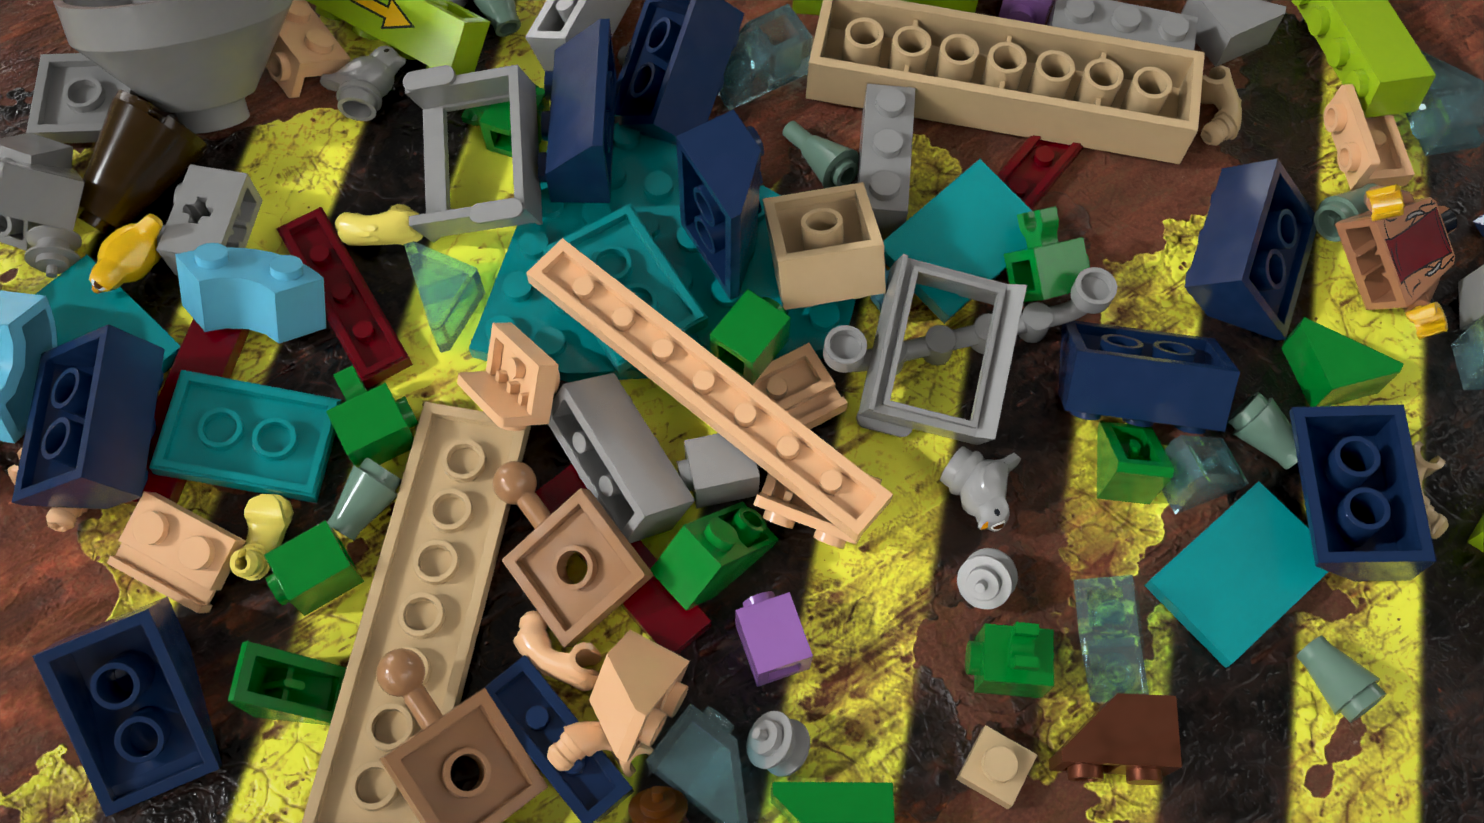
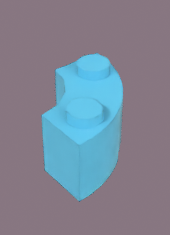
[175,243,326,344]
[0,290,57,444]

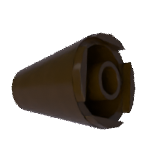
[78,89,208,234]

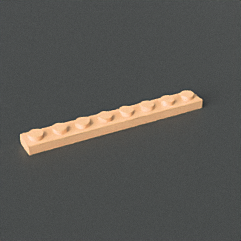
[526,238,893,542]

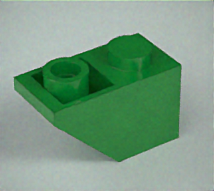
[650,501,779,611]

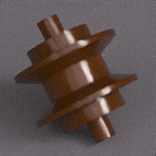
[628,786,689,823]

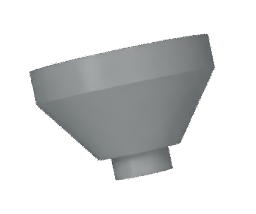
[53,0,293,134]

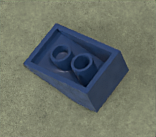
[32,596,222,817]

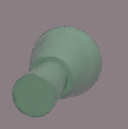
[782,121,859,188]

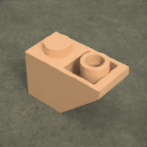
[589,629,690,763]

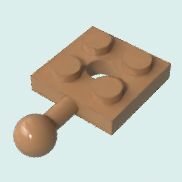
[493,461,654,648]
[376,648,548,823]

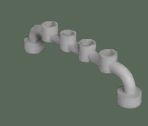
[823,267,1117,375]

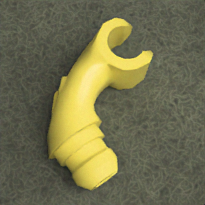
[335,204,423,246]
[230,494,294,581]

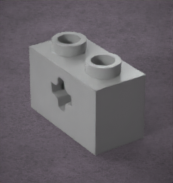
[156,165,263,275]

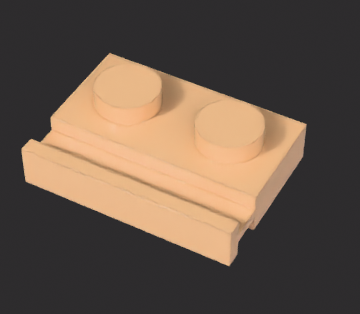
[753,343,848,429]
[107,491,246,613]

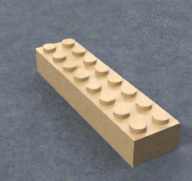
[806,0,1205,164]

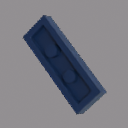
[483,655,634,823]

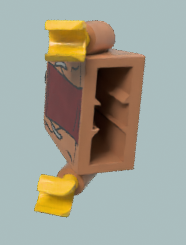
[1335,184,1458,340]

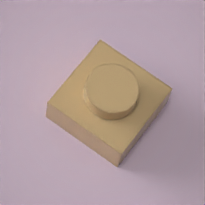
[956,725,1037,809]

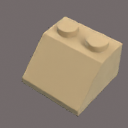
[763,182,886,310]

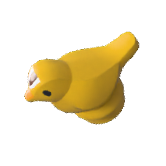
[89,214,163,294]

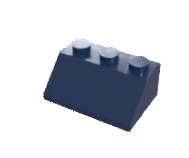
[615,0,745,145]
[538,19,617,203]
[676,109,764,300]
[1184,158,1317,340]
[1058,320,1240,434]
[12,324,165,509]
[1289,405,1436,582]

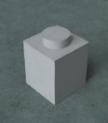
[676,433,760,509]

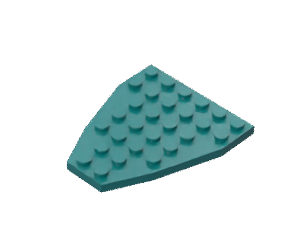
[469,115,856,382]

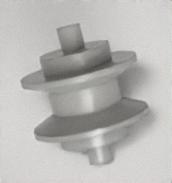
[24,225,82,278]
[957,548,1018,609]
[746,711,810,777]

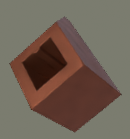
[1049,693,1182,785]

